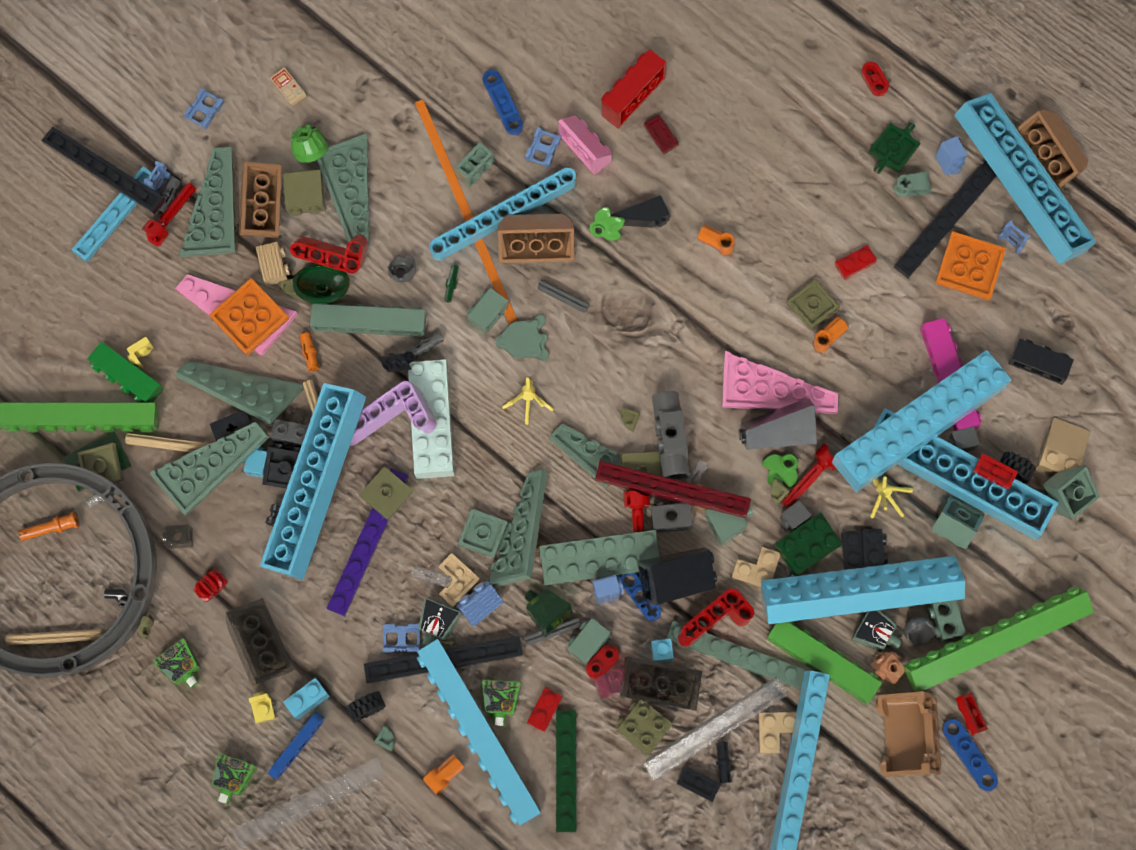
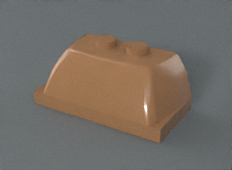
[1016,110,1088,189]
[239,162,281,238]
[498,214,574,263]

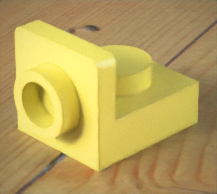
[127,337,154,368]
[249,691,276,724]

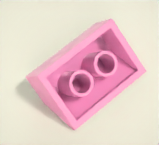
[558,116,612,175]

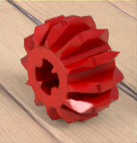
[193,569,228,602]

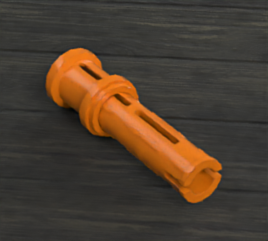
[18,511,79,542]

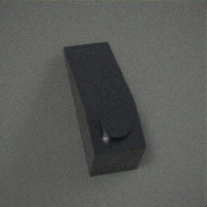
[611,195,670,228]

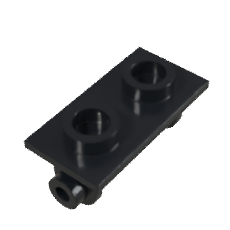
[378,351,415,373]

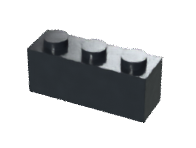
[1008,338,1074,385]

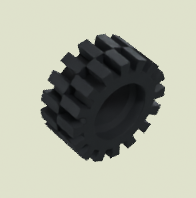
[999,451,1036,483]
[347,691,386,722]

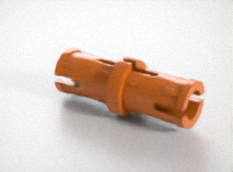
[299,332,320,372]

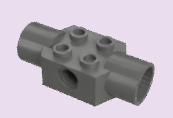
[652,391,690,480]

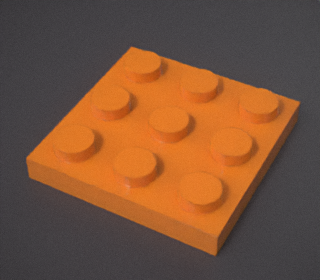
[935,231,1006,301]
[209,278,289,356]

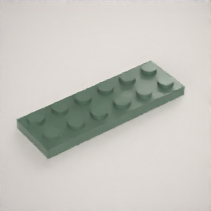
[539,530,659,585]

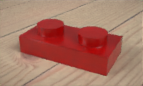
[834,245,877,280]
[973,454,1018,490]
[527,688,563,733]
[955,692,988,735]

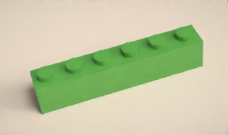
[766,621,882,705]

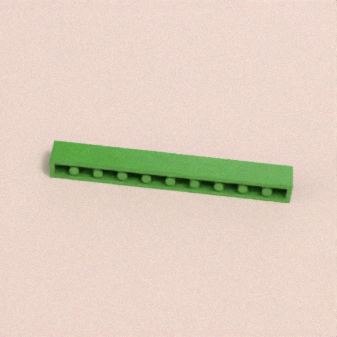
[0,403,159,433]
[903,587,1094,692]

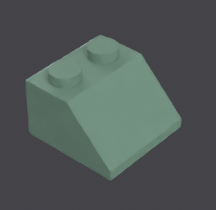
[1043,466,1100,520]
[931,495,984,550]

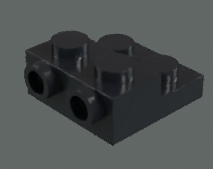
[262,442,301,489]
[841,529,888,570]

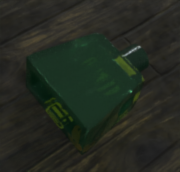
[525,589,573,637]

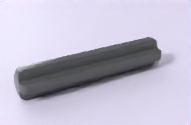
[538,280,589,313]
[524,617,581,646]

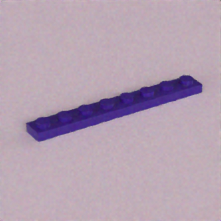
[326,468,409,617]

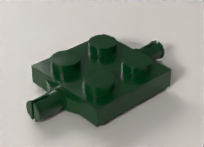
[868,122,921,174]

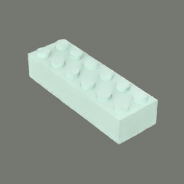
[408,359,455,479]

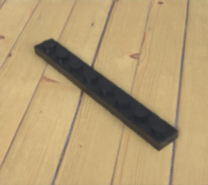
[41,127,166,215]
[894,160,997,279]
[364,636,523,684]

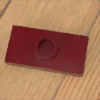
[643,115,679,155]

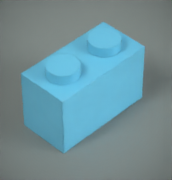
[283,678,330,720]

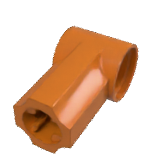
[697,225,735,255]
[813,317,849,353]
[423,754,465,795]

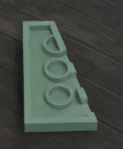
[549,424,621,489]

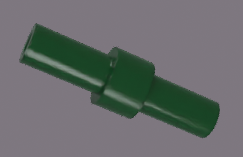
[444,265,459,303]

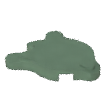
[496,315,549,361]

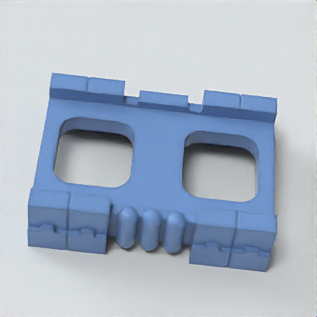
[183,88,224,130]
[525,127,562,168]
[144,161,171,194]
[998,220,1031,255]
[383,624,420,653]

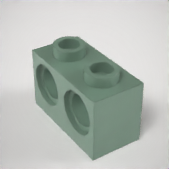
[455,142,495,188]
[927,600,966,643]

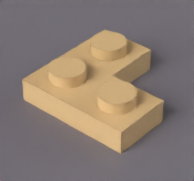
[731,547,780,588]
[438,553,480,609]
[758,713,796,754]

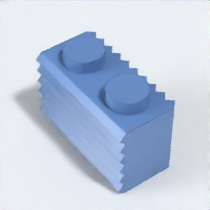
[936,136,967,176]
[593,575,624,605]
[456,582,504,627]

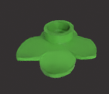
[590,206,625,241]
[762,454,798,487]

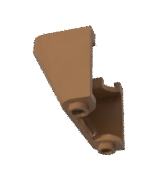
[876,691,941,777]

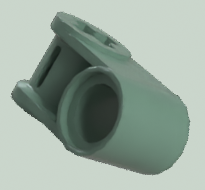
[893,172,931,197]

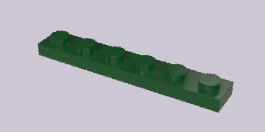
[556,710,576,833]

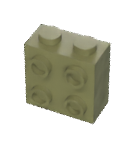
[283,170,325,216]
[616,699,673,757]

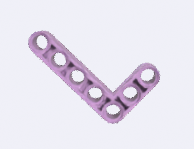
[350,381,437,446]

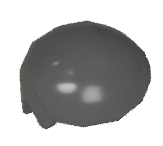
[388,254,416,283]
[904,616,936,646]

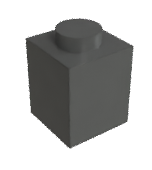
[948,426,980,452]
[780,500,812,532]

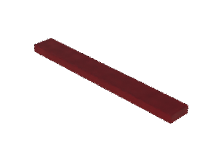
[595,461,751,518]

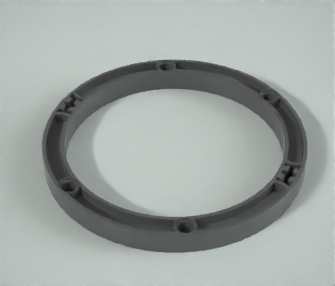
[0,463,157,678]

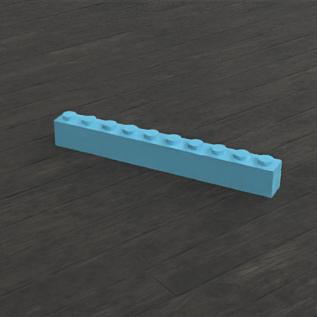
[417,639,541,826]
[770,670,830,850]

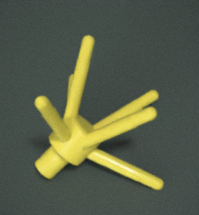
[502,377,554,425]
[870,476,913,518]

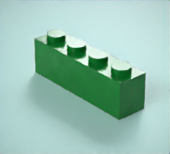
[87,342,164,403]

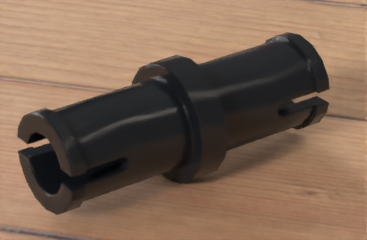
[715,742,732,783]

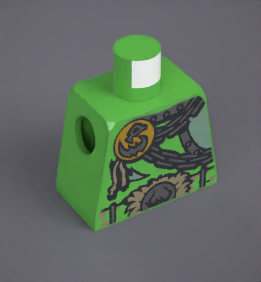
[153,638,201,689]
[482,680,521,727]
[212,753,258,804]

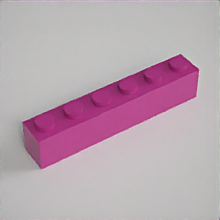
[920,318,982,431]

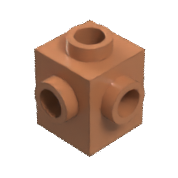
[870,651,905,684]

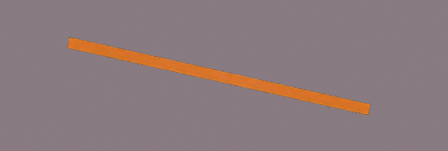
[415,99,518,325]

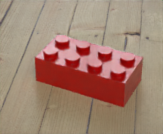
[601,49,667,129]

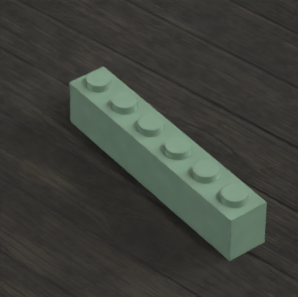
[310,303,427,337]

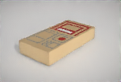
[270,67,306,106]

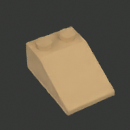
[1035,418,1090,477]

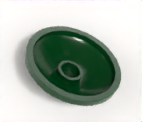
[293,264,350,304]

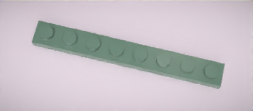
[666,621,808,690]

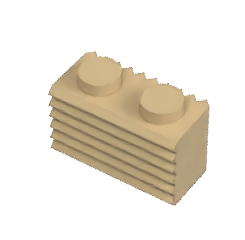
[256,242,290,286]

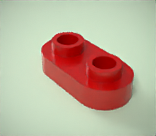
[861,62,889,97]
[586,645,619,680]

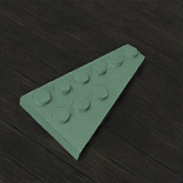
[317,134,370,248]
[179,147,236,257]
[176,361,303,424]
[149,422,270,515]
[485,469,547,587]

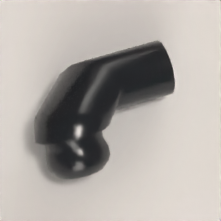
[104,589,129,608]

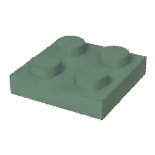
[458,509,508,559]

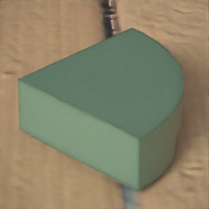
[374,725,395,752]

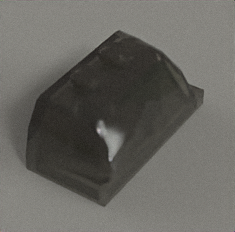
[225,598,294,686]
[620,656,702,711]

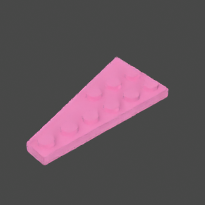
[175,274,298,357]
[722,351,838,414]

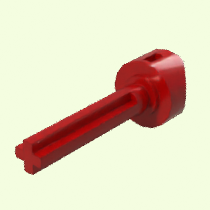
[142,183,196,247]
[781,443,836,509]
[623,491,650,533]

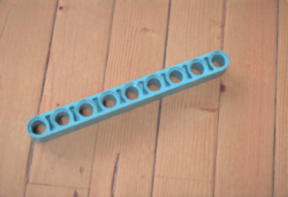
[429,168,576,261]

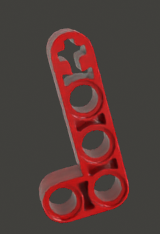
[290,234,368,274]
[677,589,755,647]

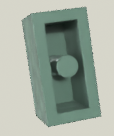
[467,288,509,335]
[567,618,611,666]

